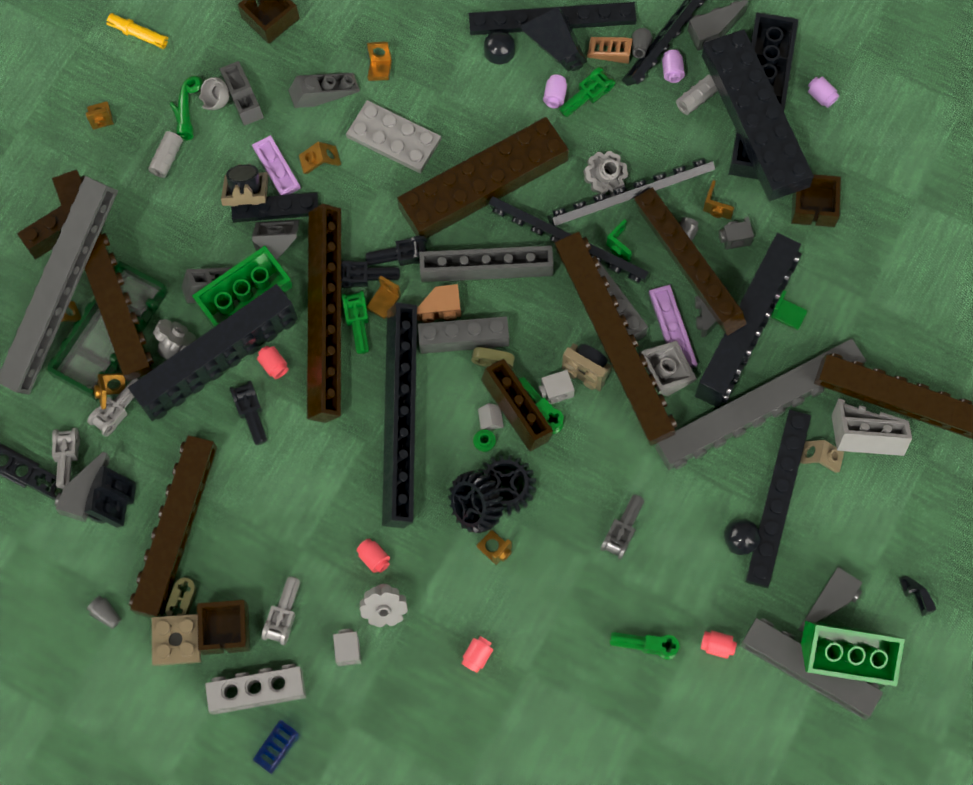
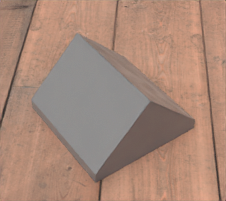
[639,341,696,397]

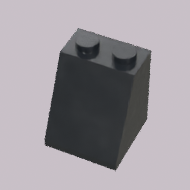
[520,7,587,71]

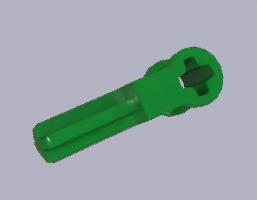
[559,67,616,117]
[342,290,369,354]
[518,377,564,434]
[609,632,680,660]

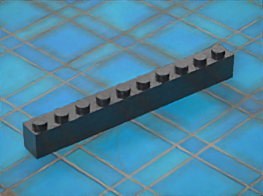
[382,302,417,528]

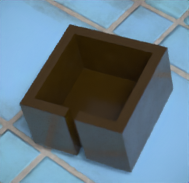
[238,0,300,44]
[791,174,841,227]
[197,600,250,655]

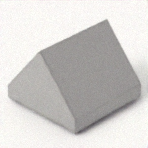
[478,403,504,430]

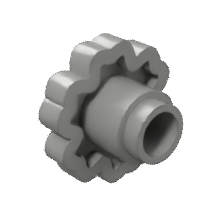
[583,151,628,194]
[153,319,196,359]
[360,584,408,627]

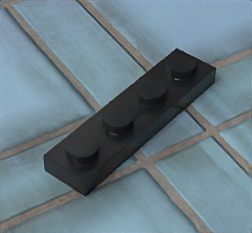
[231,192,319,223]

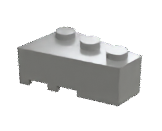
[831,398,912,456]

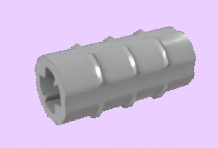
[676,75,718,115]
[148,131,183,178]

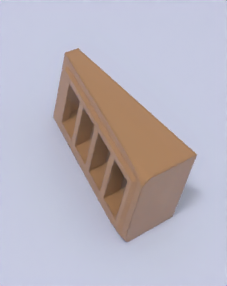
[587,37,633,64]

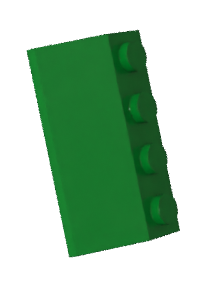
[192,246,292,328]
[801,620,905,686]

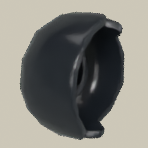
[484,31,515,65]
[724,518,761,555]

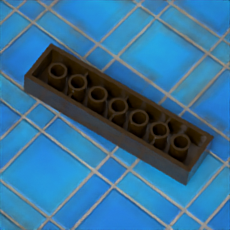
[397,117,569,238]

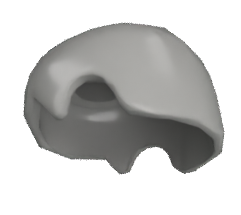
[199,77,230,110]

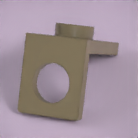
[800,440,844,473]

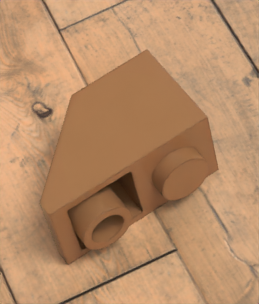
[417,284,461,323]

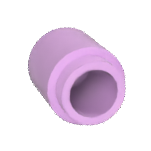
[662,50,685,83]
[543,75,567,108]
[808,76,840,108]

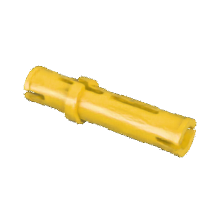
[106,13,168,49]

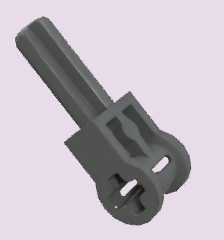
[600,495,644,560]

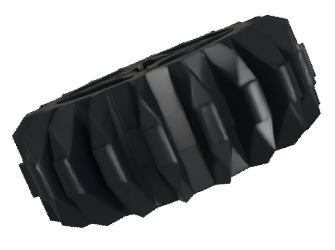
[478,454,536,516]
[448,471,504,533]

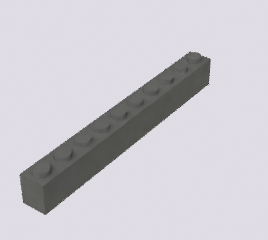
[0,176,118,395]
[655,339,866,471]

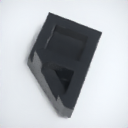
[899,576,937,617]

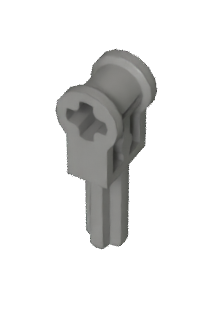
[87,378,139,437]
[52,428,80,489]
[261,577,300,646]

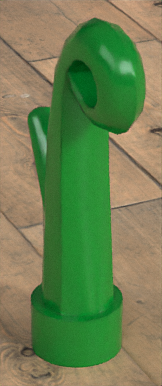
[170,76,203,141]

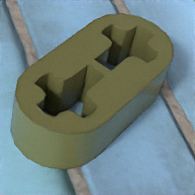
[471,347,515,369]
[166,578,197,616]

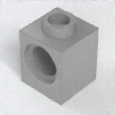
[539,370,574,404]
[333,629,361,666]

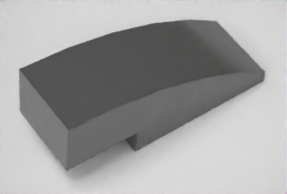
[219,61,264,126]

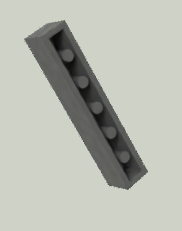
[419,246,553,282]
[740,618,883,720]

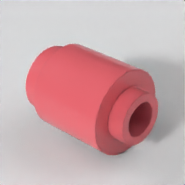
[257,346,289,380]
[356,539,390,573]
[700,630,737,659]
[461,636,493,673]

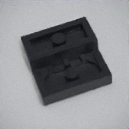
[84,466,136,528]

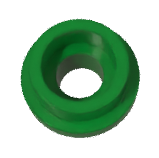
[473,429,496,452]

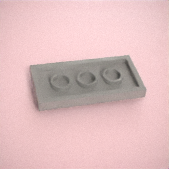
[346,100,441,174]

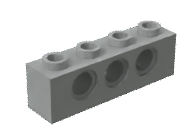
[205,664,306,715]

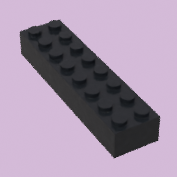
[728,12,799,180]
[702,29,814,201]
[695,233,802,408]
[128,284,298,421]

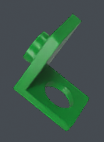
[606,219,632,262]
[771,290,808,330]

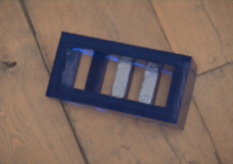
[253,719,301,774]

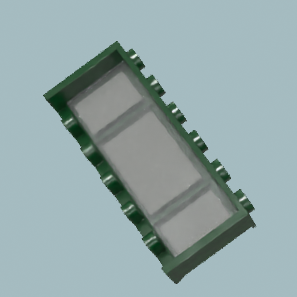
[47,261,168,401]

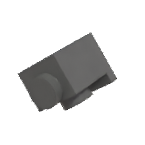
[718,217,754,250]

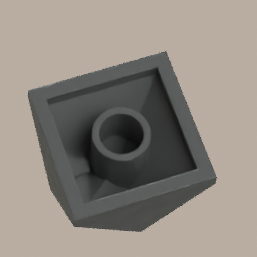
[252,220,300,260]

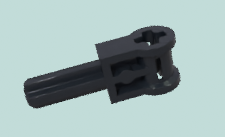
[365,236,428,266]
[341,261,400,288]
[230,380,267,445]

